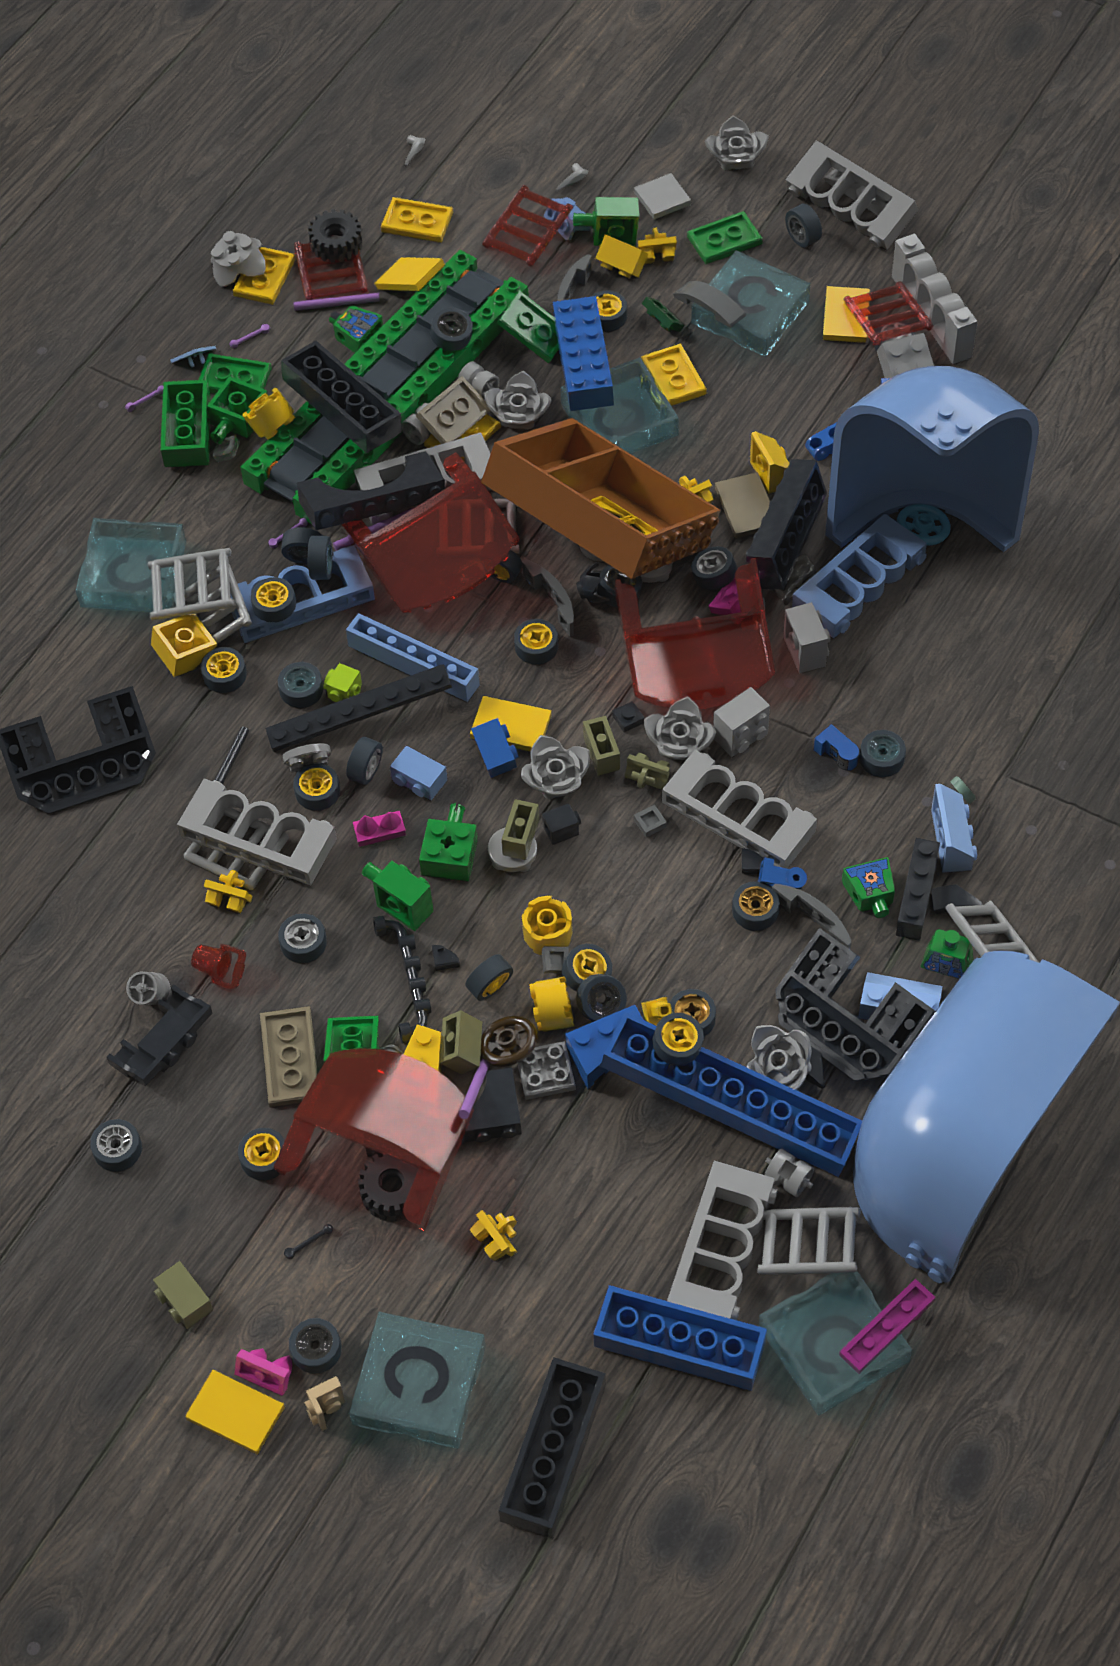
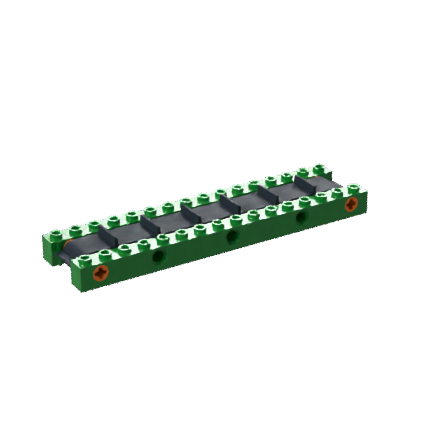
[241,250,529,524]

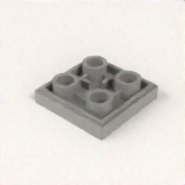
[634,173,691,219]
[515,1041,576,1100]

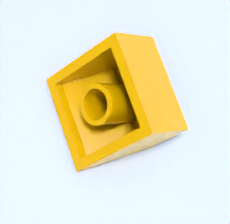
[750,431,789,494]
[151,614,217,677]

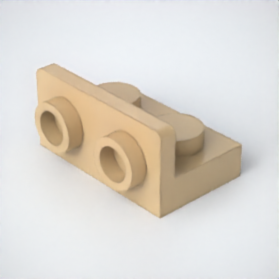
[305,1376,345,1431]

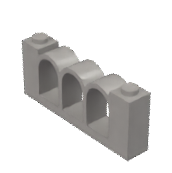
[786,140,918,250]
[892,233,977,364]
[354,433,492,525]
[662,750,817,868]
[177,779,337,886]
[667,1161,778,1320]

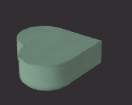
[950,776,976,804]

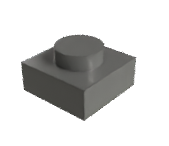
[634,804,667,838]
[542,946,569,974]

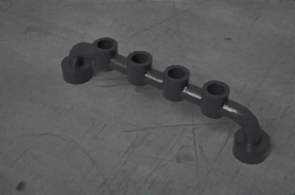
[373,916,431,1044]

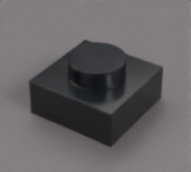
[612,701,644,733]

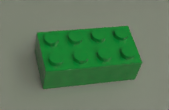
[160,380,211,467]

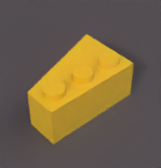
[388,1024,442,1119]

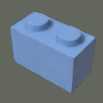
[390,746,447,800]

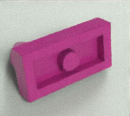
[353,811,406,847]
[234,1348,292,1396]

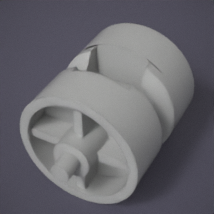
[458,361,499,400]
[401,403,431,445]
[126,971,170,1005]
[765,1149,814,1197]

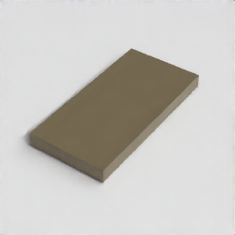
[260,1006,321,1107]

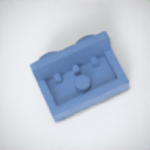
[544,198,592,240]

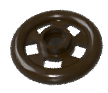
[480,1016,538,1067]

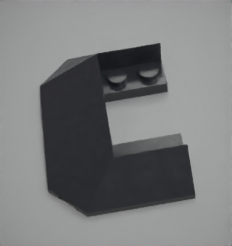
[0,686,156,814]
[775,928,936,1081]

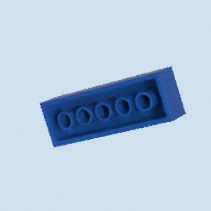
[553,296,614,411]
[593,1285,767,1391]

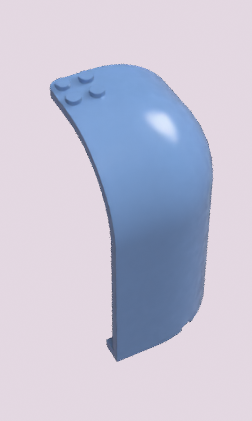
[825,366,1039,552]
[853,951,1120,1283]

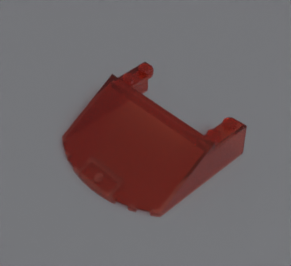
[341,452,520,613]
[614,558,775,709]
[274,1048,474,1231]

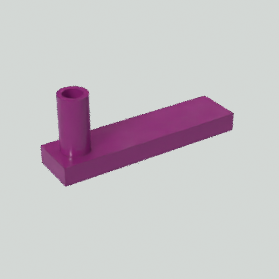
[839,1279,936,1374]

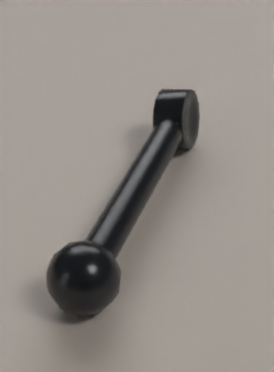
[284,1224,333,1259]

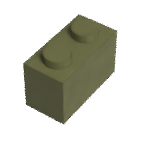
[583,716,620,776]
[501,799,539,860]
[440,1010,482,1074]
[153,1261,213,1329]

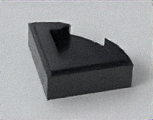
[742,848,763,874]
[432,945,460,971]

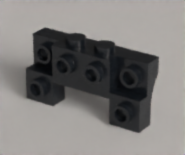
[107,985,212,1087]

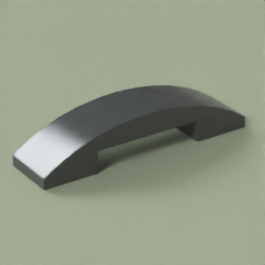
[558,254,592,301]
[673,281,746,328]
[522,559,574,638]
[772,884,852,950]

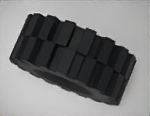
[308,209,362,263]
[358,1150,426,1221]

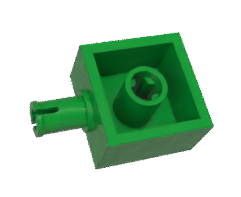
[573,197,639,247]
[207,376,268,444]
[419,803,478,881]
[362,860,433,932]

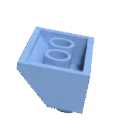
[931,784,977,872]
[859,972,942,1020]

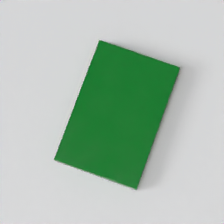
[687,211,763,264]
[497,291,559,363]
[199,354,272,394]

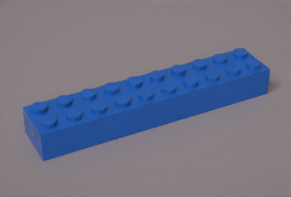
[601,1012,862,1177]

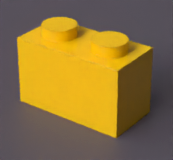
[595,234,648,278]

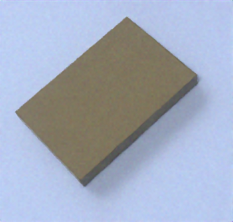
[416,376,491,444]
[715,472,770,539]

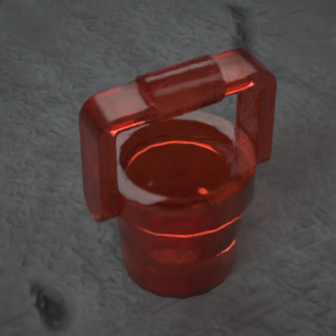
[191,943,246,989]

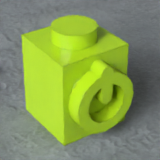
[323,663,362,702]

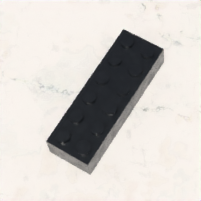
[281,341,402,454]
[746,459,827,590]
[498,1357,606,1539]

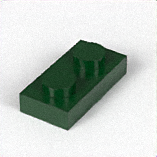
[641,297,685,332]

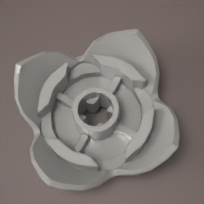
[705,116,769,170]
[211,231,266,288]
[484,371,551,429]
[644,697,716,760]
[521,735,590,799]
[746,1025,812,1090]

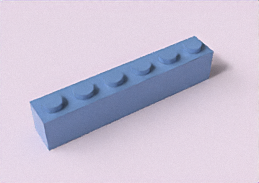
[346,613,480,702]

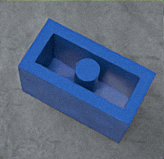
[471,718,519,778]

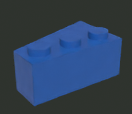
[565,1005,643,1089]

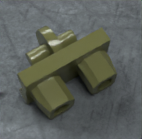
[624,753,670,789]

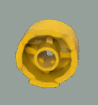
[243,388,295,439]
[522,896,573,955]
[530,976,574,1032]

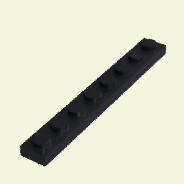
[265,664,452,752]

